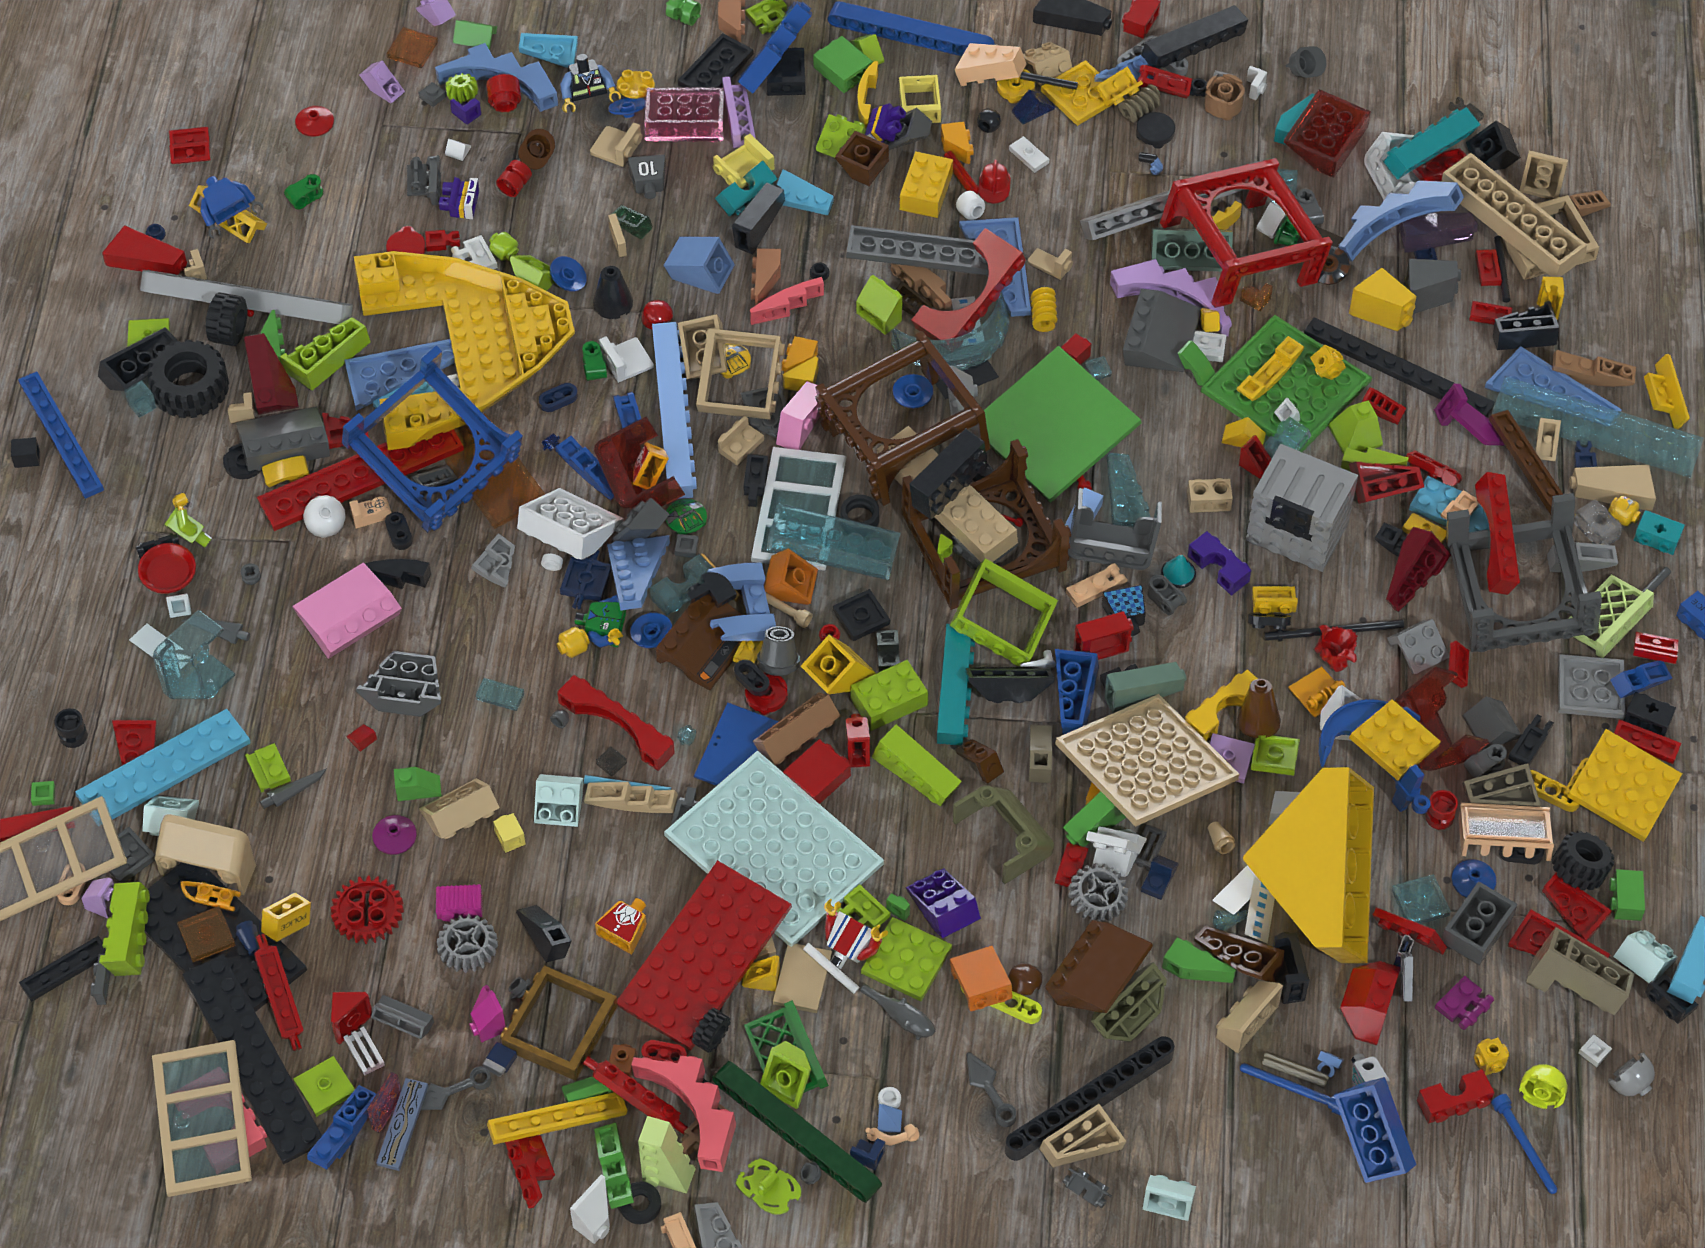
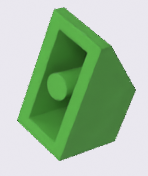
[394,767,442,801]

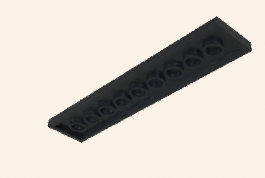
[182,954,322,1165]

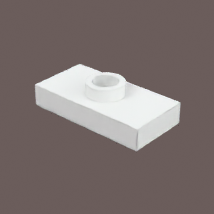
[1009,136,1049,173]

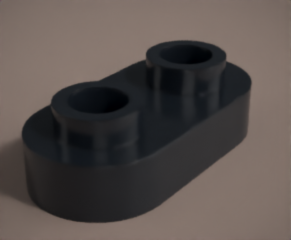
[385,512,412,550]
[1248,613,1291,629]
[734,660,770,696]
[1499,846,1544,865]

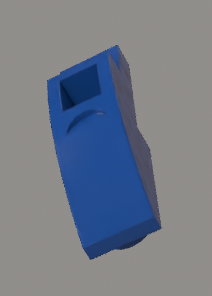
[307,1085,377,1169]

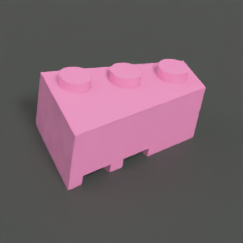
[776,381,820,450]

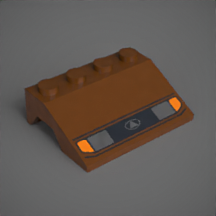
[656,594,742,690]

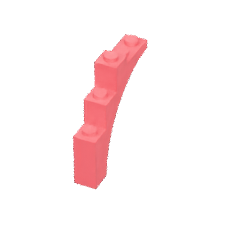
[631,1056,736,1172]

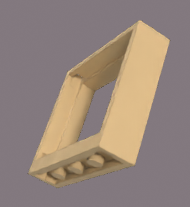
[1497,195,1599,280]
[696,328,785,420]

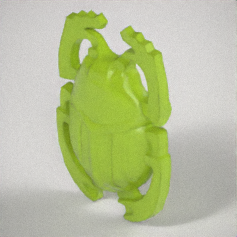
[735,1158,801,1215]

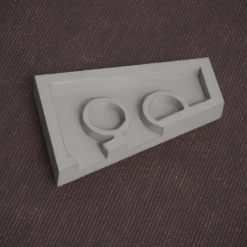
[693,1202,742,1248]

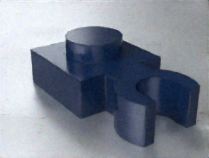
[1574,441,1597,468]

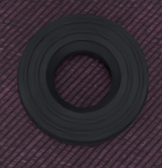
[619,1182,661,1224]

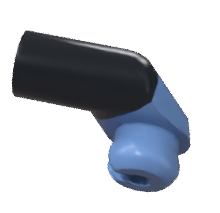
[1138,152,1163,175]

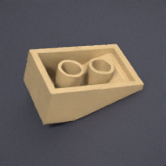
[1520,150,1568,200]
[678,314,727,380]

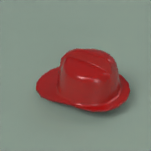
[979,160,1011,204]

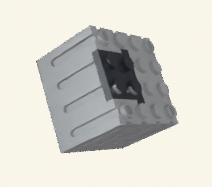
[1246,444,1358,572]

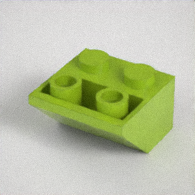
[856,275,902,335]

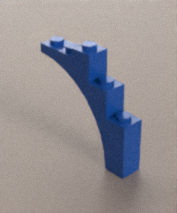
[738,1,812,94]

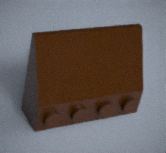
[1045,920,1153,1013]

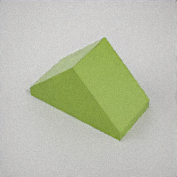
[850,34,884,65]

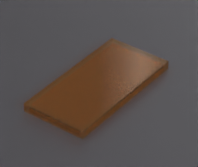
[443,413,545,529]

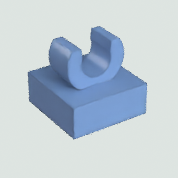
[1317,1050,1344,1077]

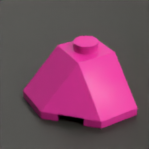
[469,985,506,1043]

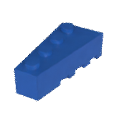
[1055,649,1099,735]

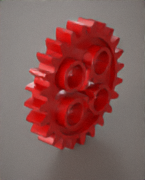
[330,875,404,944]

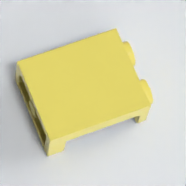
[713,134,775,189]

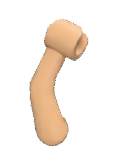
[865,1124,920,1146]

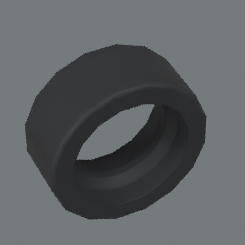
[840,494,879,535]

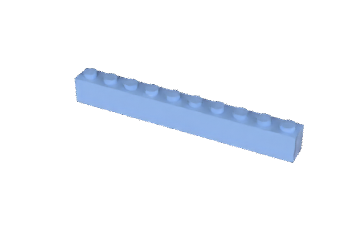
[652,322,697,500]

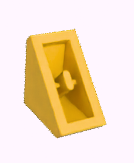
[782,356,818,391]
[1221,417,1266,447]
[742,955,780,992]

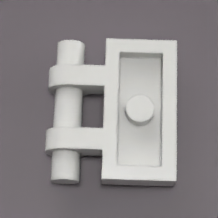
[451,235,498,269]

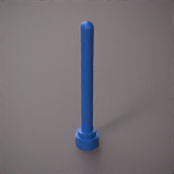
[1240,1063,1340,1115]
[1491,1094,1557,1194]

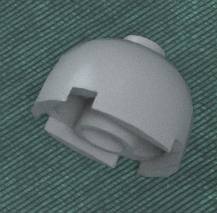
[1608,1052,1655,1097]

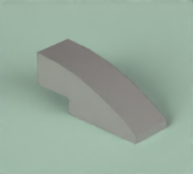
[1547,542,1618,572]

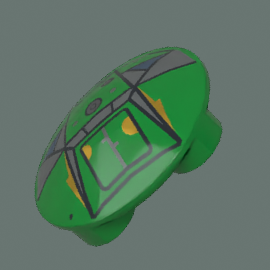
[666,499,707,535]

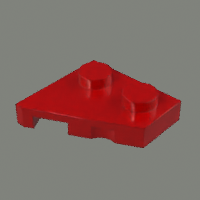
[322,413,369,449]

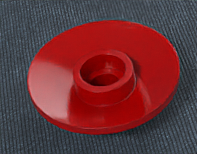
[295,106,334,137]

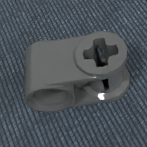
[1297,189,1324,225]
[1148,574,1187,615]
[1464,744,1507,778]

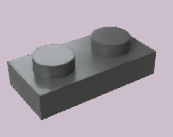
[91,954,111,1005]

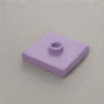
[1210,733,1255,784]

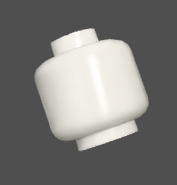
[956,191,985,220]

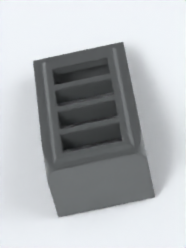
[411,465,458,499]

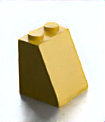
[1349,268,1417,331]
[801,634,877,694]

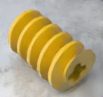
[1030,287,1058,332]

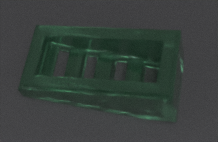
[612,205,653,239]

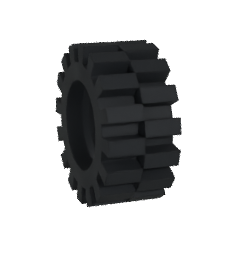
[692,1008,731,1053]

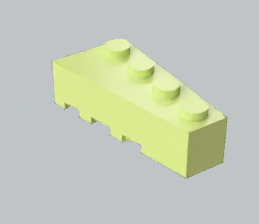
[638,1116,696,1194]

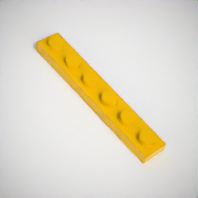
[487,1092,628,1145]

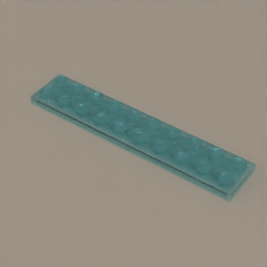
[1492,376,1704,478]

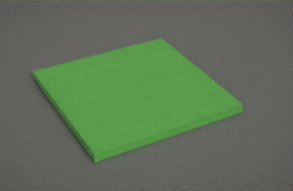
[1201,315,1372,452]
[970,346,1142,503]

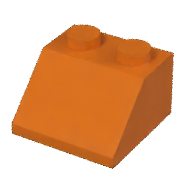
[764,548,818,605]

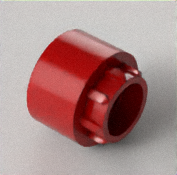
[486,74,521,112]

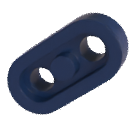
[539,383,578,412]

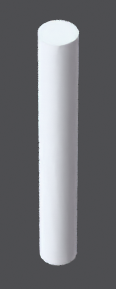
[803,943,860,994]

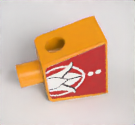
[633,442,669,492]
[595,898,647,955]

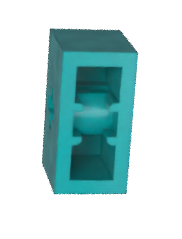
[1633,510,1685,555]

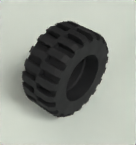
[147,340,229,418]

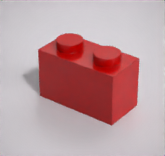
[1122,0,1161,39]

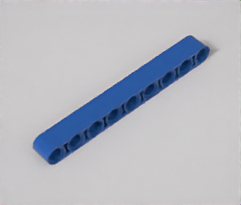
[828,1,995,56]

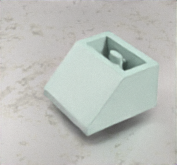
[534,774,583,827]
[1613,930,1677,983]

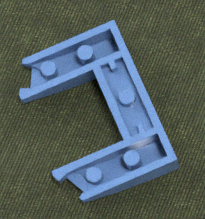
[707,563,776,641]

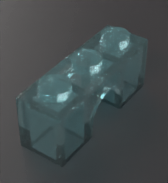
[650,554,713,616]

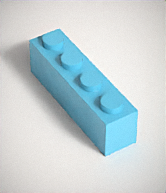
[1667,916,1705,1004]

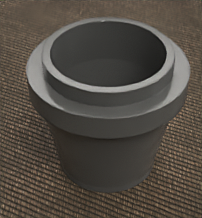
[757,626,800,676]

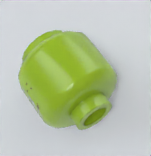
[489,232,519,261]

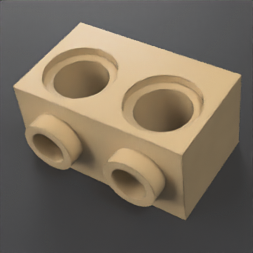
[1187,478,1233,513]

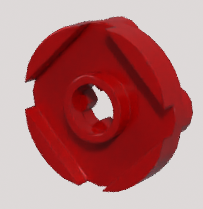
[745,672,788,715]

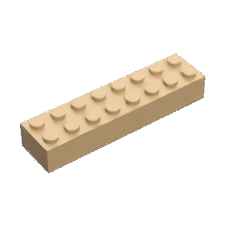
[1442,153,1587,277]
[877,426,1018,562]

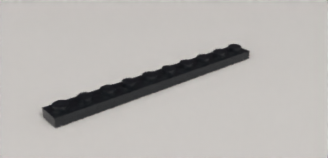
[1304,317,1495,417]

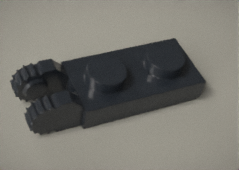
[1508,714,1554,766]

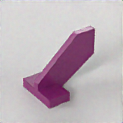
[1434,383,1505,446]

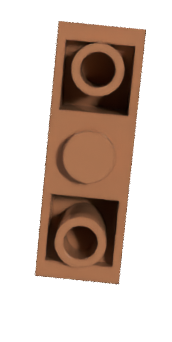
[718,0,745,42]

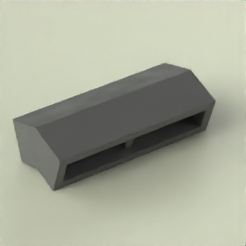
[371,995,434,1039]

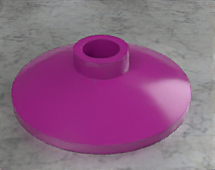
[372,815,417,855]

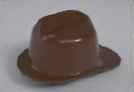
[518,129,555,170]

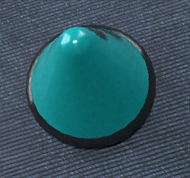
[1161,555,1196,588]

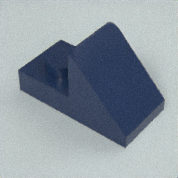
[1141,855,1179,900]

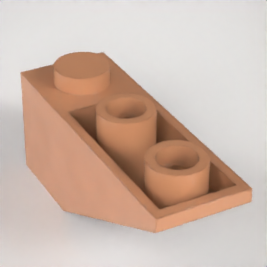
[751,248,781,306]

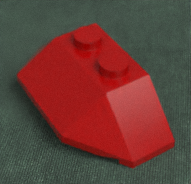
[1340,961,1401,1046]

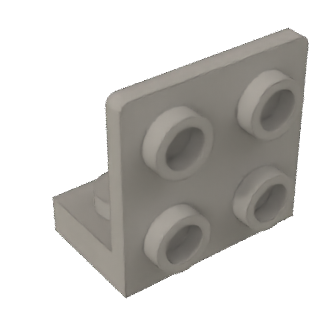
[1387,619,1449,674]

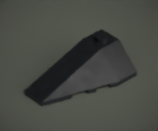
[98,327,178,391]

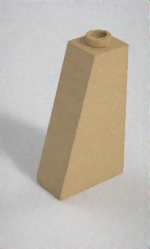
[1569,465,1656,511]

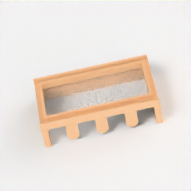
[1458,803,1554,861]

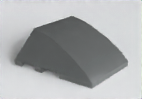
[356,651,441,717]

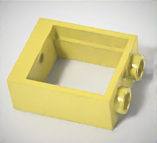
[899,75,941,123]

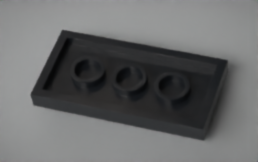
[678,33,754,102]

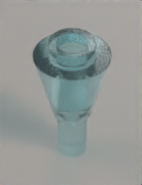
[1213,910,1248,931]

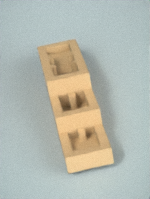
[584,782,678,813]

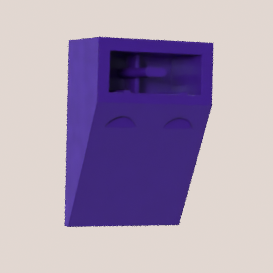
[906,868,981,938]

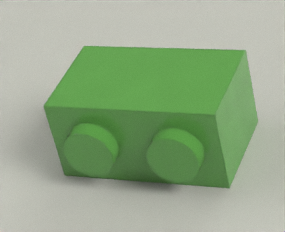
[1609,869,1645,921]

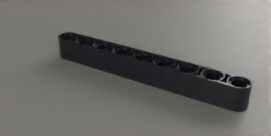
[1005,1036,1175,1161]

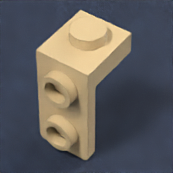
[1027,248,1073,280]

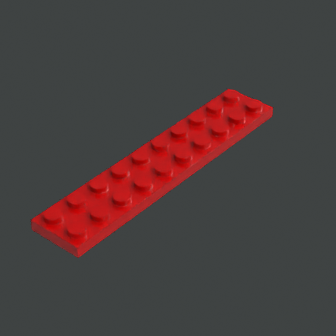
[257,429,464,531]

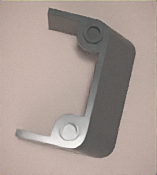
[1068,488,1162,570]

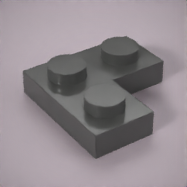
[109,827,155,883]

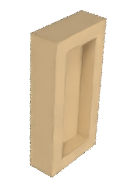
[608,213,627,257]

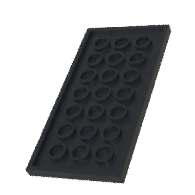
[144,862,307,1012]

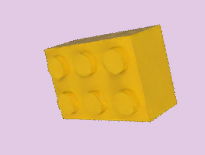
[900,151,953,218]

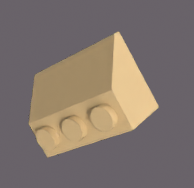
[419,778,500,839]
[1216,981,1283,1053]

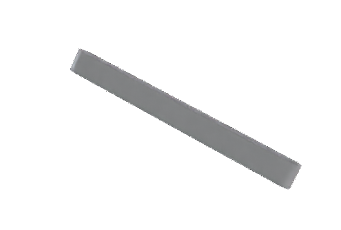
[140,270,353,324]

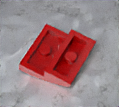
[169,127,211,165]

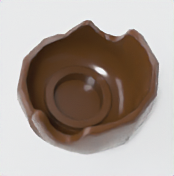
[1008,963,1042,995]

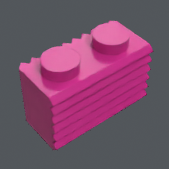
[436,884,483,922]

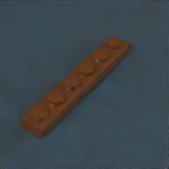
[1488,410,1563,515]

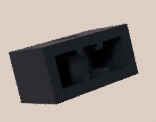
[1623,692,1676,736]

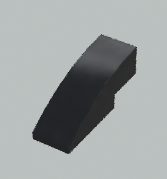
[365,559,431,589]

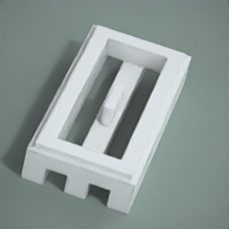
[343,1027,385,1076]

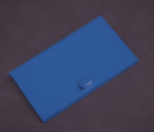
[694,703,779,786]

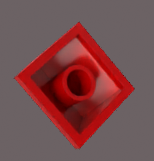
[331,992,372,1045]

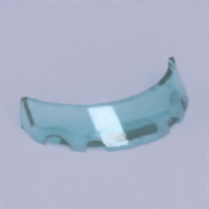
[891,291,1009,371]

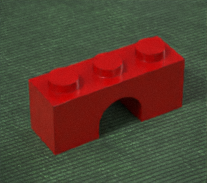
[1417,1069,1494,1124]

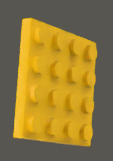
[1567,729,1682,842]

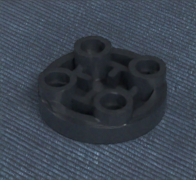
[1136,112,1175,149]

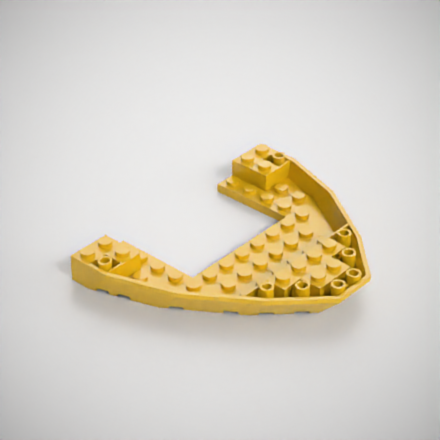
[354,251,575,450]

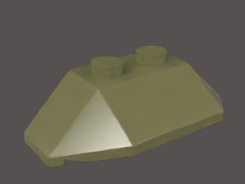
[1091,962,1167,1042]

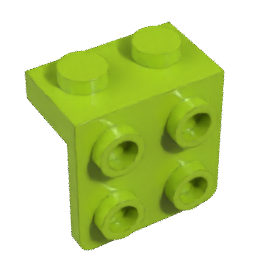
[816,114,866,158]

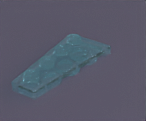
[1107,453,1153,527]

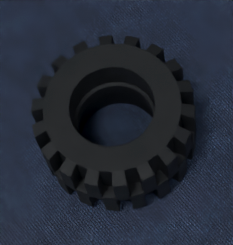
[206,292,247,346]
[1552,831,1615,891]

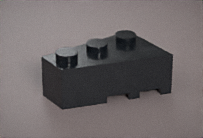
[1492,301,1559,350]

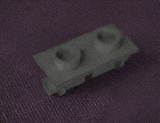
[407,157,427,196]
[1063,1167,1112,1208]

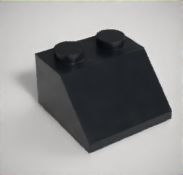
[1466,121,1521,171]

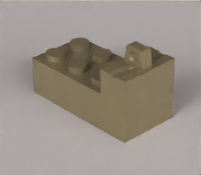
[1526,927,1634,1015]

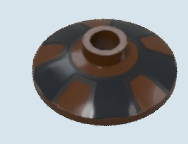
[1318,246,1350,285]

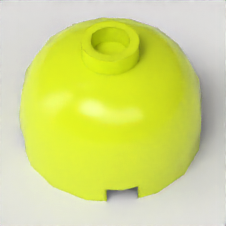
[1519,1064,1567,1109]

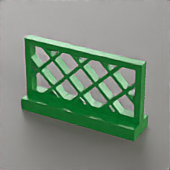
[744,1000,829,1102]

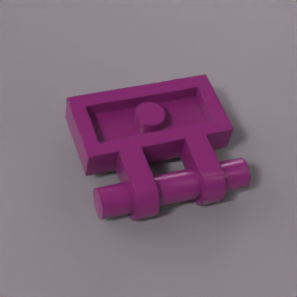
[1435,976,1494,1030]

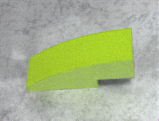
[1341,447,1408,472]

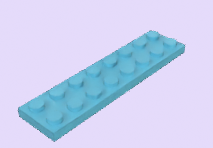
[75,709,250,827]

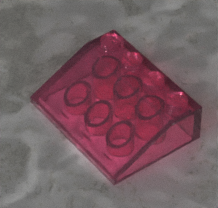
[645,88,724,142]

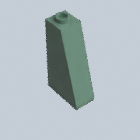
[1104,662,1187,713]

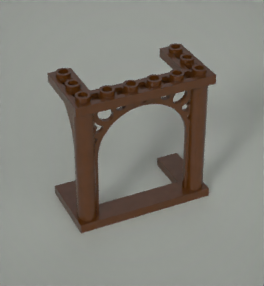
[815,331,990,506]
[902,439,1071,610]

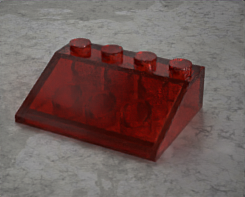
[1284,89,1371,178]

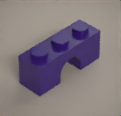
[1187,531,1251,596]

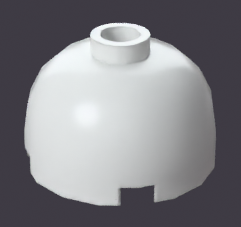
[303,495,346,538]

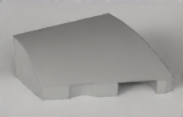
[471,533,515,587]

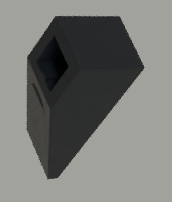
[516,905,572,963]

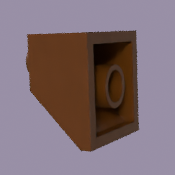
[835,131,889,186]

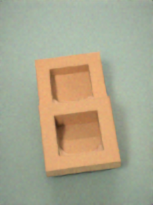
[1440,490,1480,520]

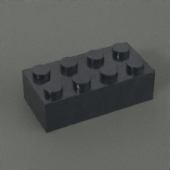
[909,429,987,519]

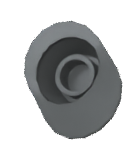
[1286,46,1326,78]

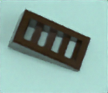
[895,281,933,316]

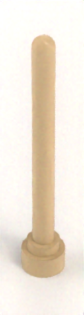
[765,592,813,628]

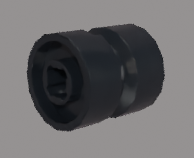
[54,708,88,748]

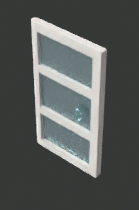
[751,447,846,571]

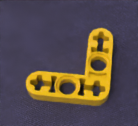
[1530,758,1588,812]

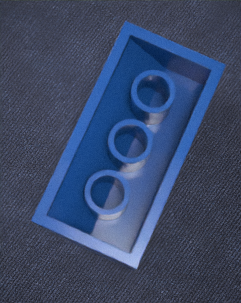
[1334,1077,1416,1183]

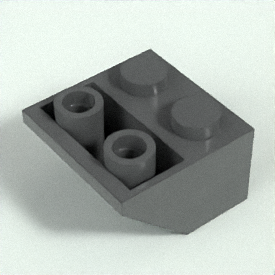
[612,498,669,541]

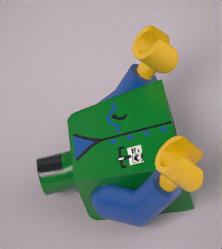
[575,594,627,648]

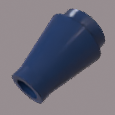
[235,921,260,956]

